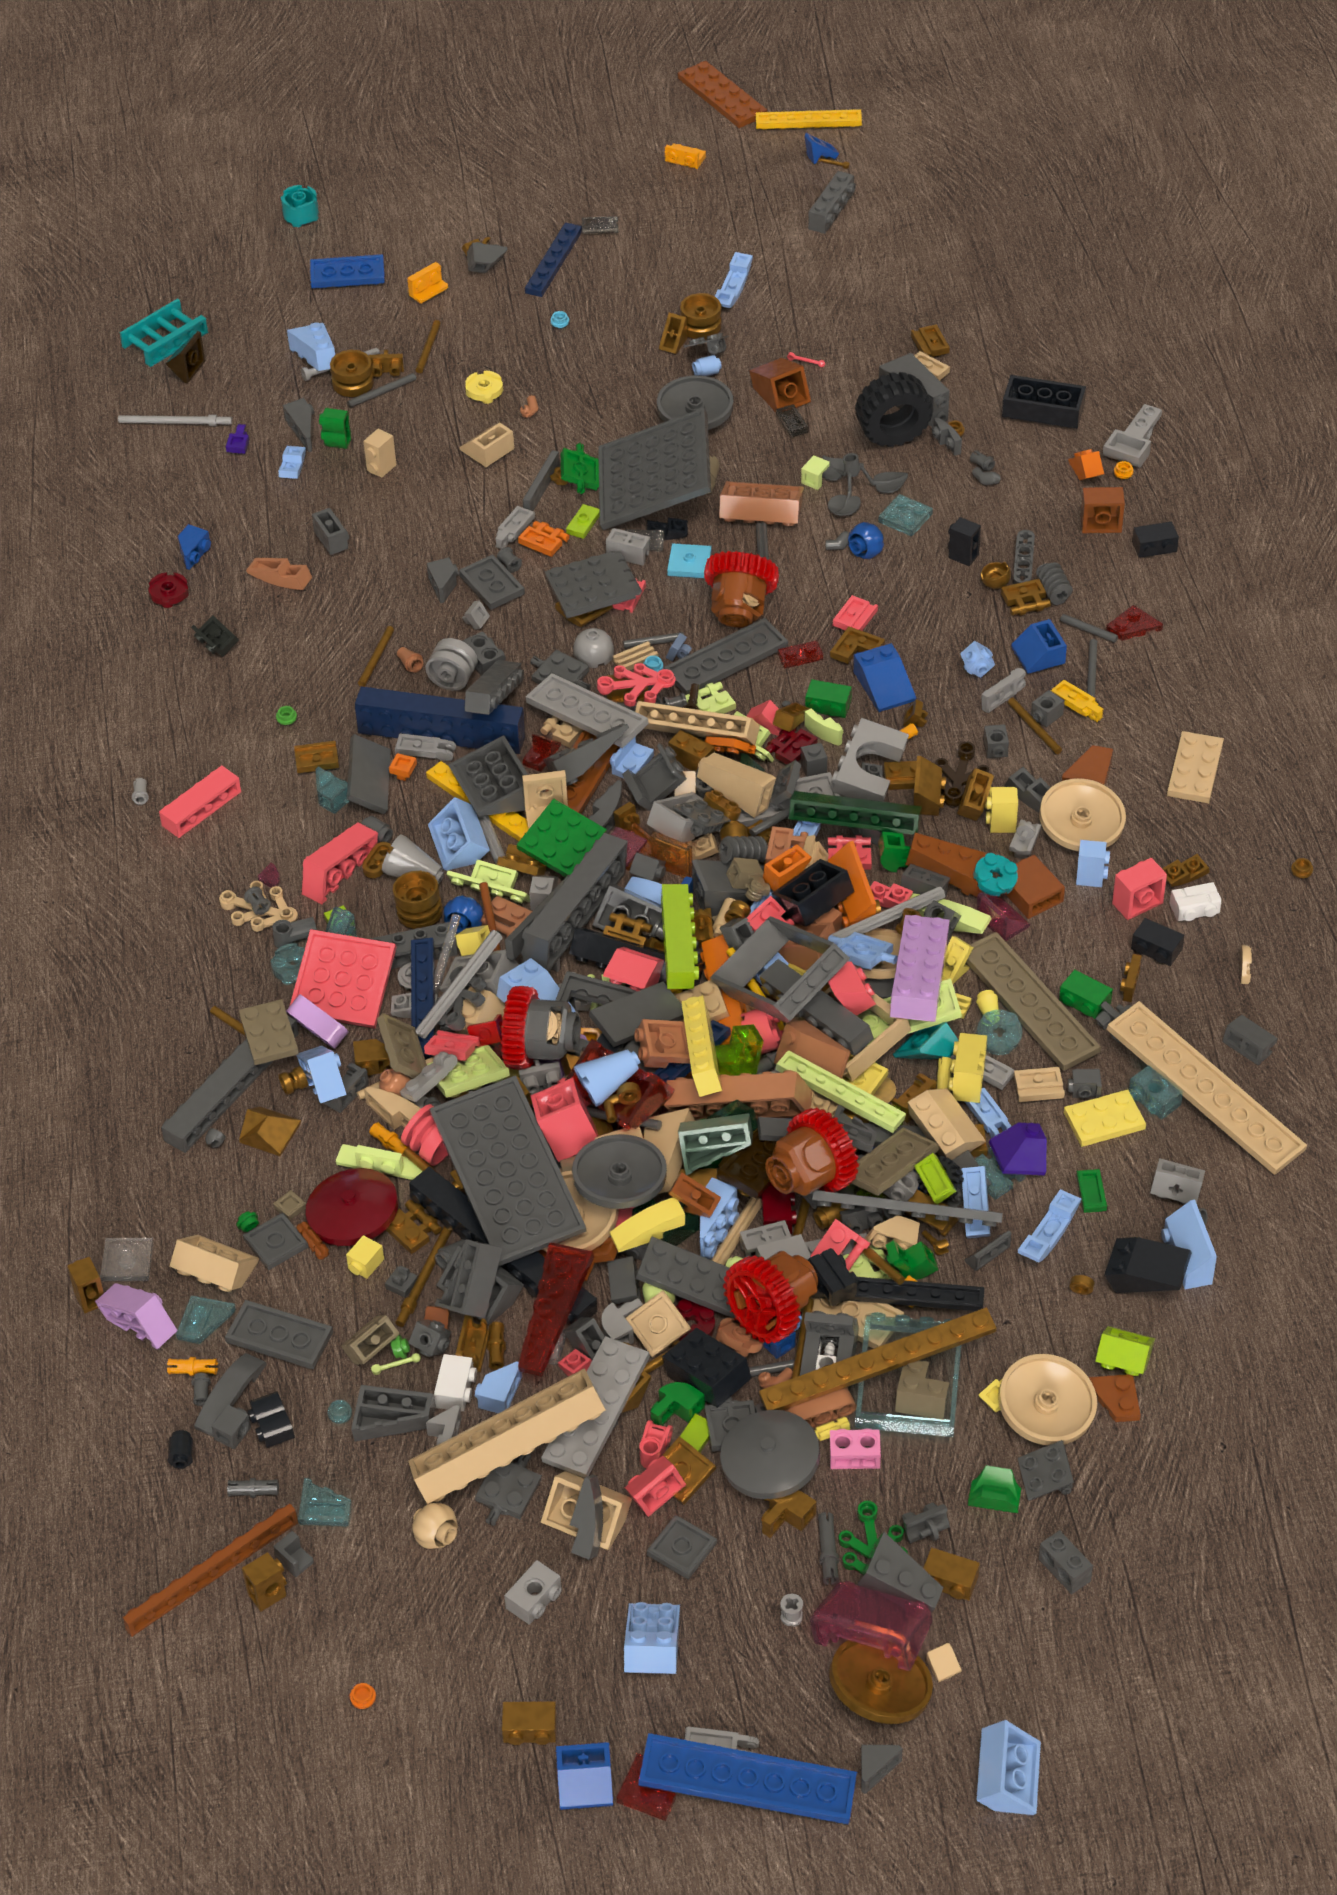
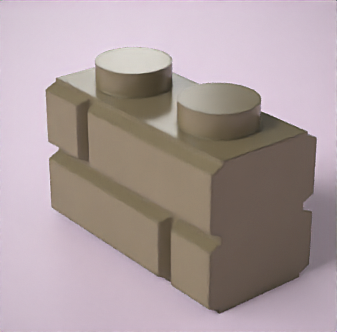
[341,1315,399,1365]

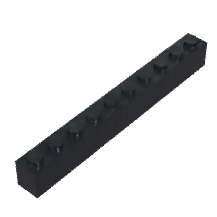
[409,1166,597,1324]

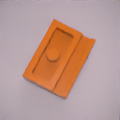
[705,736,756,754]

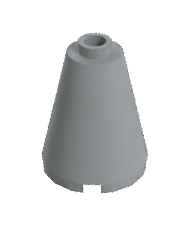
[382,834,444,884]

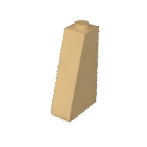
[697,753,776,818]
[644,1108,695,1194]

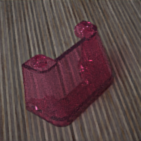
[810,1581,933,1671]

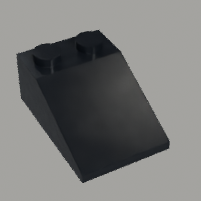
[1104,1237,1192,1293]

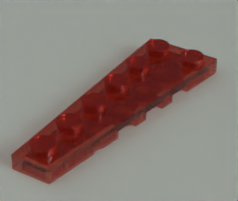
[518,1243,595,1377]

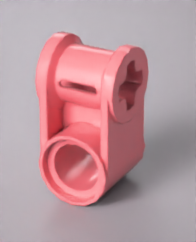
[639,1420,673,1469]

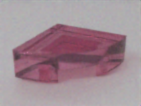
[257,863,280,888]

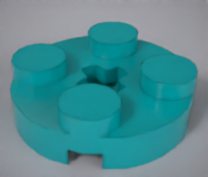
[973,853,1018,896]

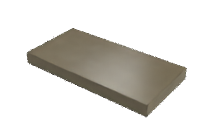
[852,1128,939,1196]

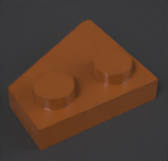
[1089,1374,1141,1422]

